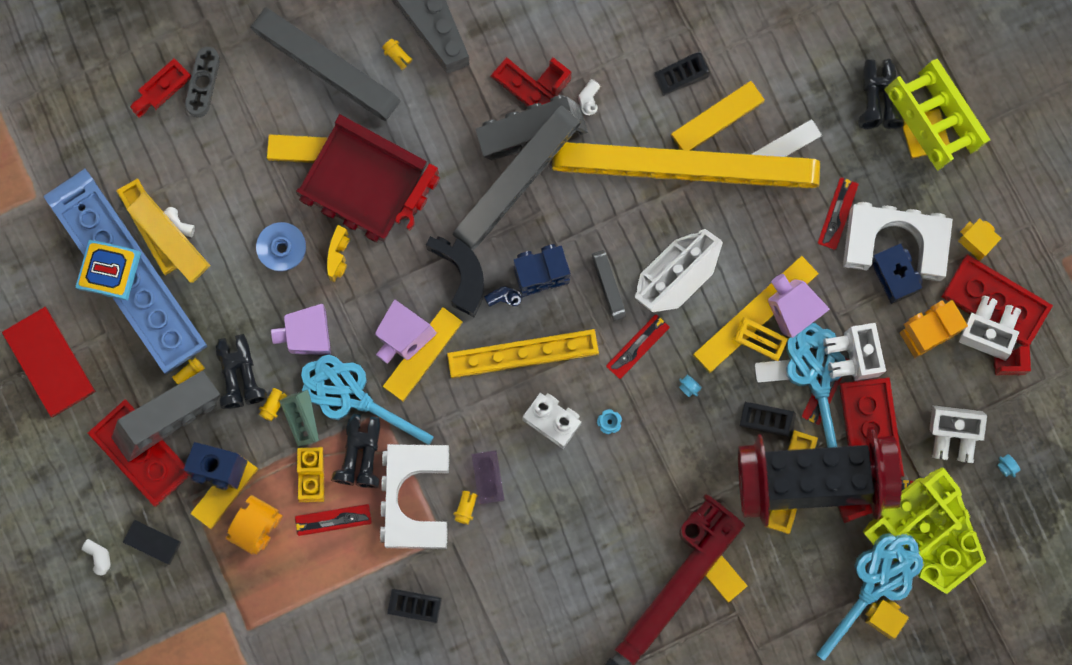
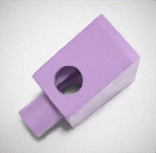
[768,274,830,338]
[375,300,437,364]
[271,304,331,355]

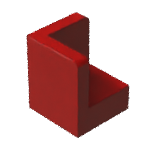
[537,57,572,96]
[994,346,1031,375]
[838,504,873,523]

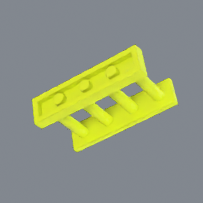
[884,59,991,171]

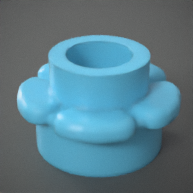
[679,374,702,397]
[597,409,622,434]
[997,454,1020,478]

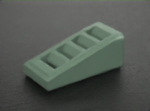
[279,389,319,447]

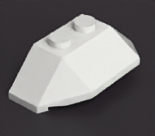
[635,229,723,312]

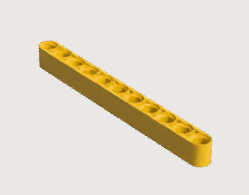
[552,142,820,188]

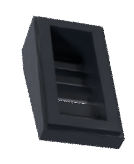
[654,51,710,95]
[740,401,796,438]
[387,589,442,623]

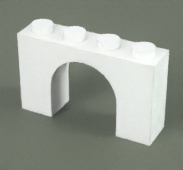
[843,202,953,281]
[380,444,449,549]

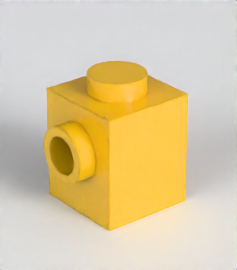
[958,218,1002,261]
[865,599,909,639]

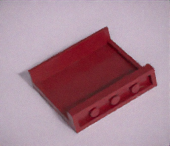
[296,114,427,243]

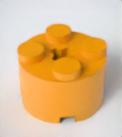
[226,495,283,555]

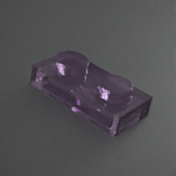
[472,450,504,505]

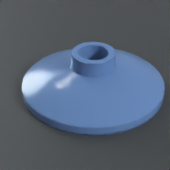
[256,222,306,271]

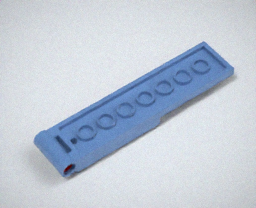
[44,168,208,375]

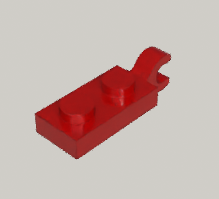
[130,58,192,118]
[395,163,440,231]

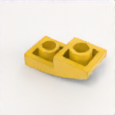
[327,225,350,282]
[297,447,324,502]

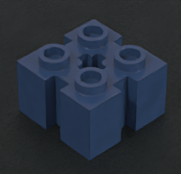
[513,244,571,298]

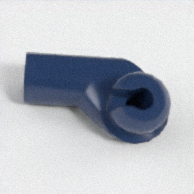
[484,286,522,307]

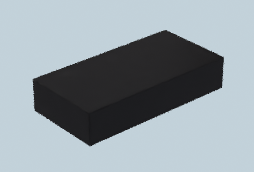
[123,520,181,565]

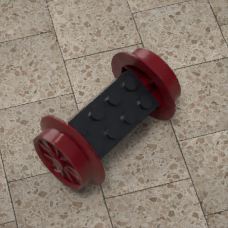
[738,427,902,527]

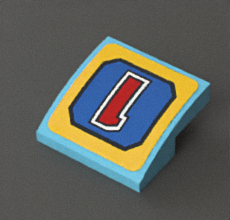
[75,240,141,300]

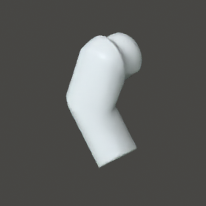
[578,79,600,115]
[164,207,195,237]
[82,539,111,576]

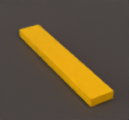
[693,256,819,373]
[447,329,599,379]

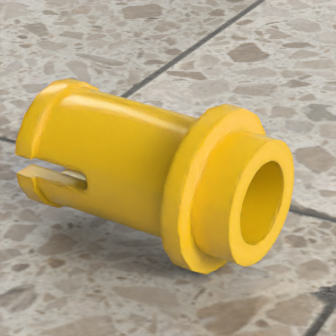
[382,38,413,70]
[172,357,205,385]
[259,388,287,422]
[453,491,478,525]

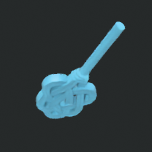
[786,323,846,448]
[301,355,434,445]
[816,534,923,661]

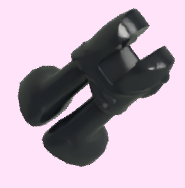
[858,59,905,129]
[216,334,268,409]
[331,414,380,488]

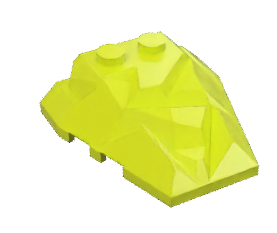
[863,467,986,594]

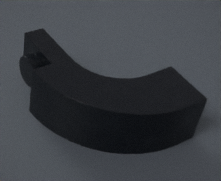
[426,236,484,318]

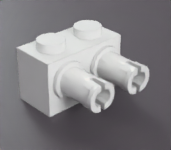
[959,296,1021,361]
[823,323,886,381]
[523,393,581,449]
[929,405,987,463]

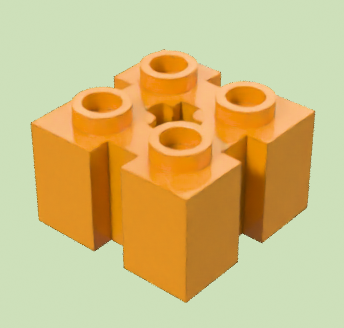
[900,300,968,358]

